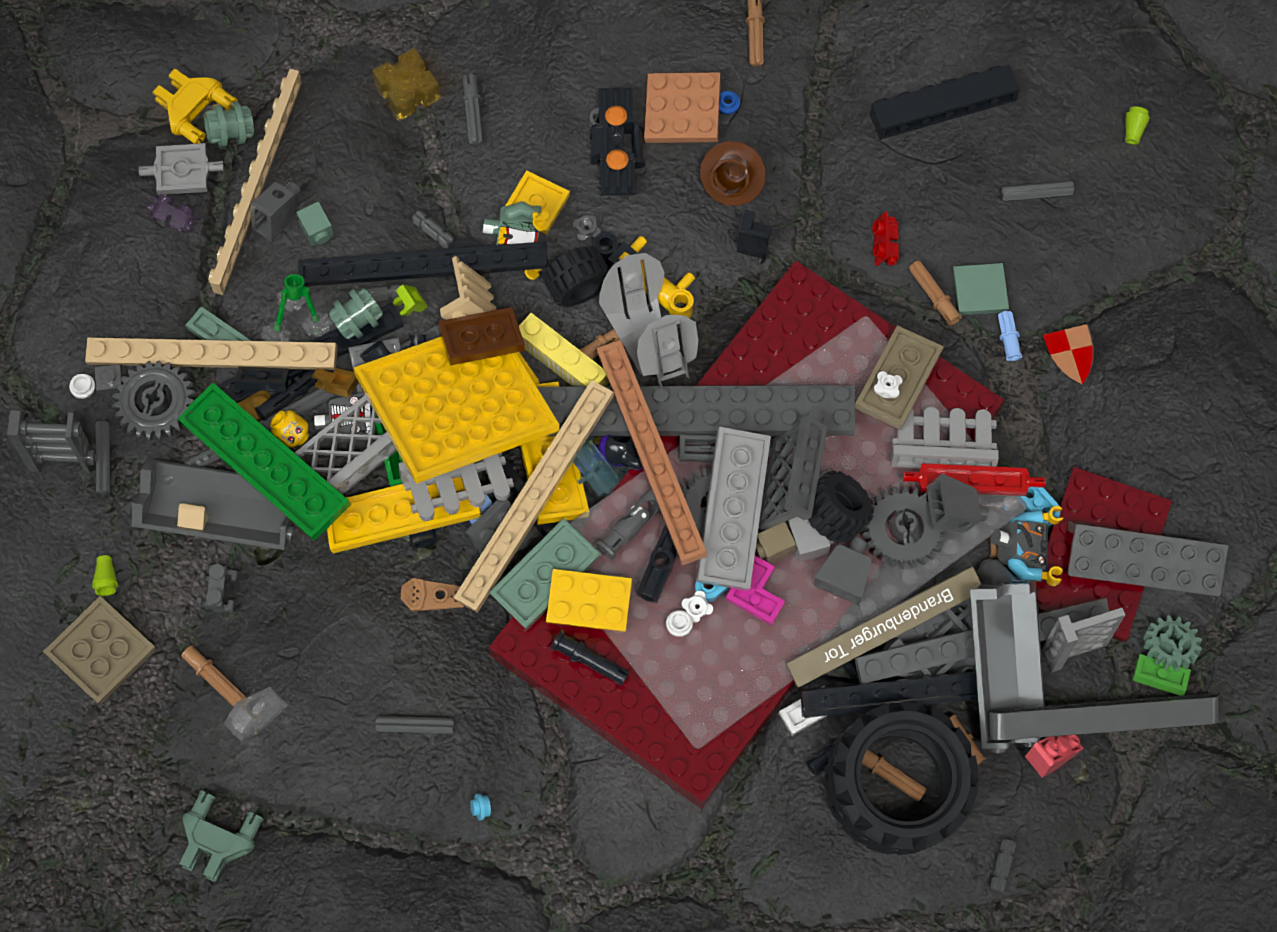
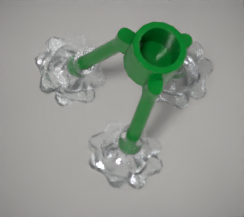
[261,274,333,342]

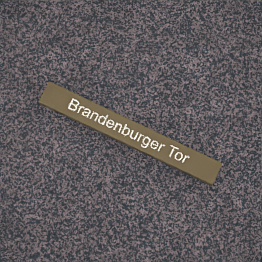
[785,566,982,687]

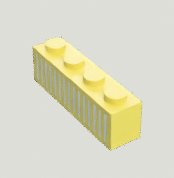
[519,313,609,387]

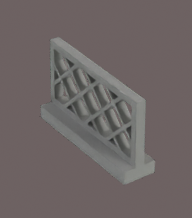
[295,394,397,495]
[1042,608,1125,673]

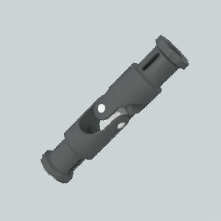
[596,476,683,560]

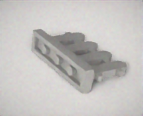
[891,407,998,468]
[398,452,514,521]

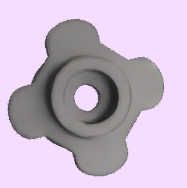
[573,215,601,241]

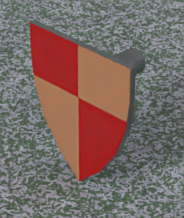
[1043,324,1094,385]

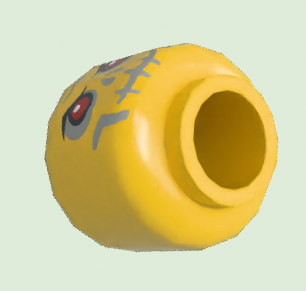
[270,410,309,448]

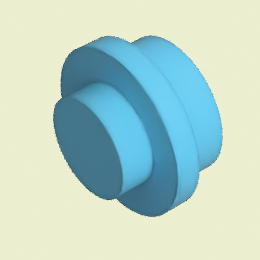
[470,793,491,821]

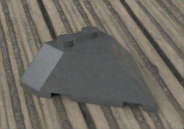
[882,599,976,678]

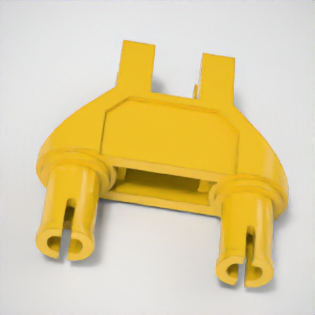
[153,69,238,144]

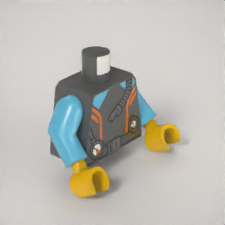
[991,506,1063,586]

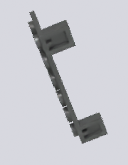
[1067,521,1229,596]

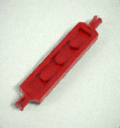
[903,463,1045,496]

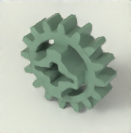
[1143,615,1202,671]

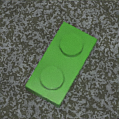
[1132,654,1191,696]

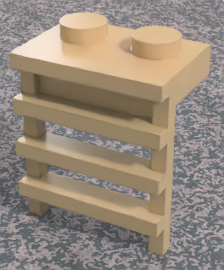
[440,256,496,320]

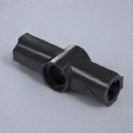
[636,524,678,603]

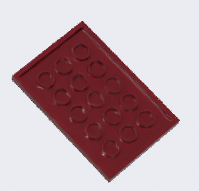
[1036,467,1172,642]

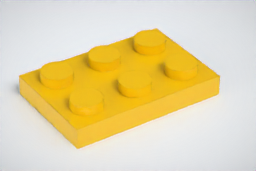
[546,569,632,632]

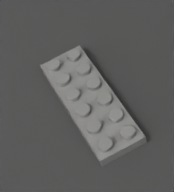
[696,427,771,591]

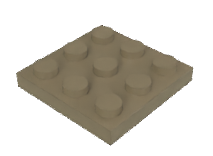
[43,596,157,706]

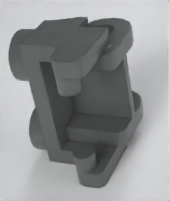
[196,564,238,613]

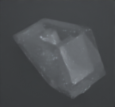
[223,687,287,742]

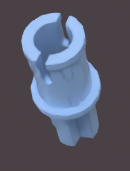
[998,311,1022,361]

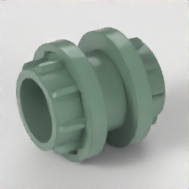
[204,101,254,148]
[329,288,383,339]

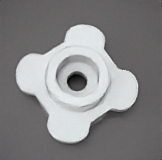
[874,371,902,398]
[682,591,713,622]

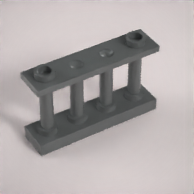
[7,410,96,474]

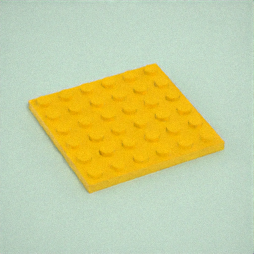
[354,337,559,484]

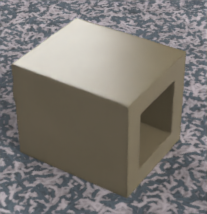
[755,522,796,564]

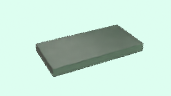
[489,518,602,630]

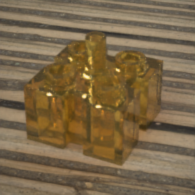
[372,48,441,121]

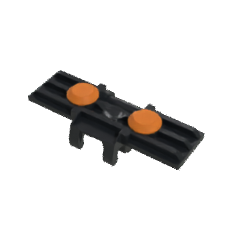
[590,87,646,196]

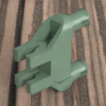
[179,790,264,883]

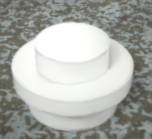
[69,374,95,399]
[666,610,693,637]

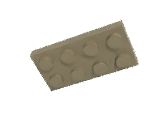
[855,325,944,430]

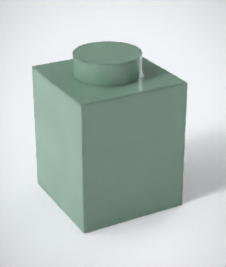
[296,201,334,246]

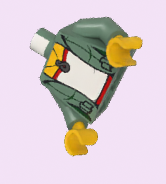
[483,201,549,280]

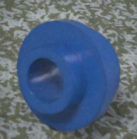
[720,91,740,115]

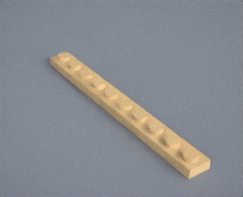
[209,69,302,295]
[85,338,338,370]
[454,380,614,613]

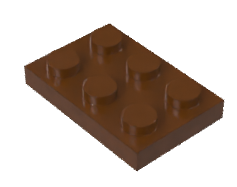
[438,307,525,366]

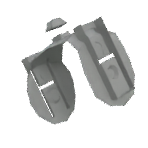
[599,253,698,388]

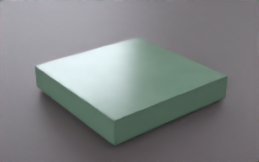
[953,263,1009,315]

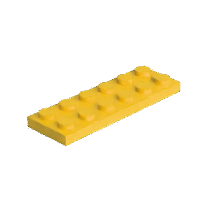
[520,382,590,525]
[327,477,482,553]

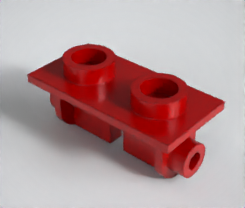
[872,212,899,266]

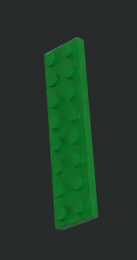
[178,383,351,541]

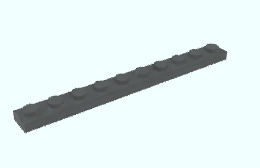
[854,597,1109,683]

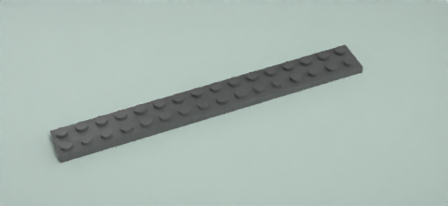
[537,385,855,436]

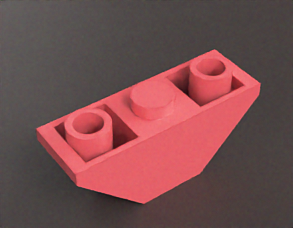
[1025,735,1084,778]

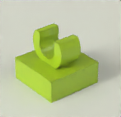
[393,284,428,316]

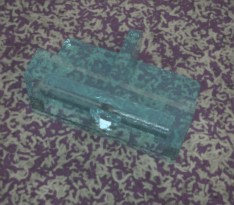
[573,439,621,496]

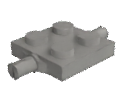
[139,143,224,195]

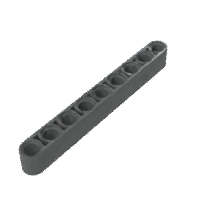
[989,694,1220,740]

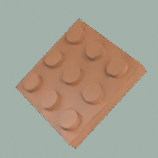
[644,73,721,143]

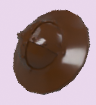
[700,141,766,206]

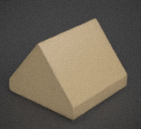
[177,503,209,530]

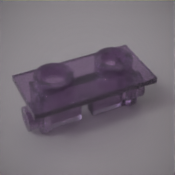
[146,193,201,233]

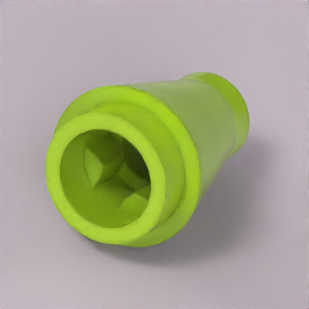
[1125,107,1150,145]
[92,555,118,596]

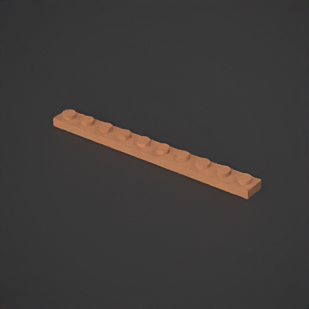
[597,340,707,565]

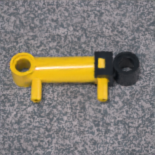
[594,232,695,318]

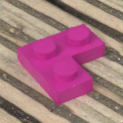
[725,556,785,626]

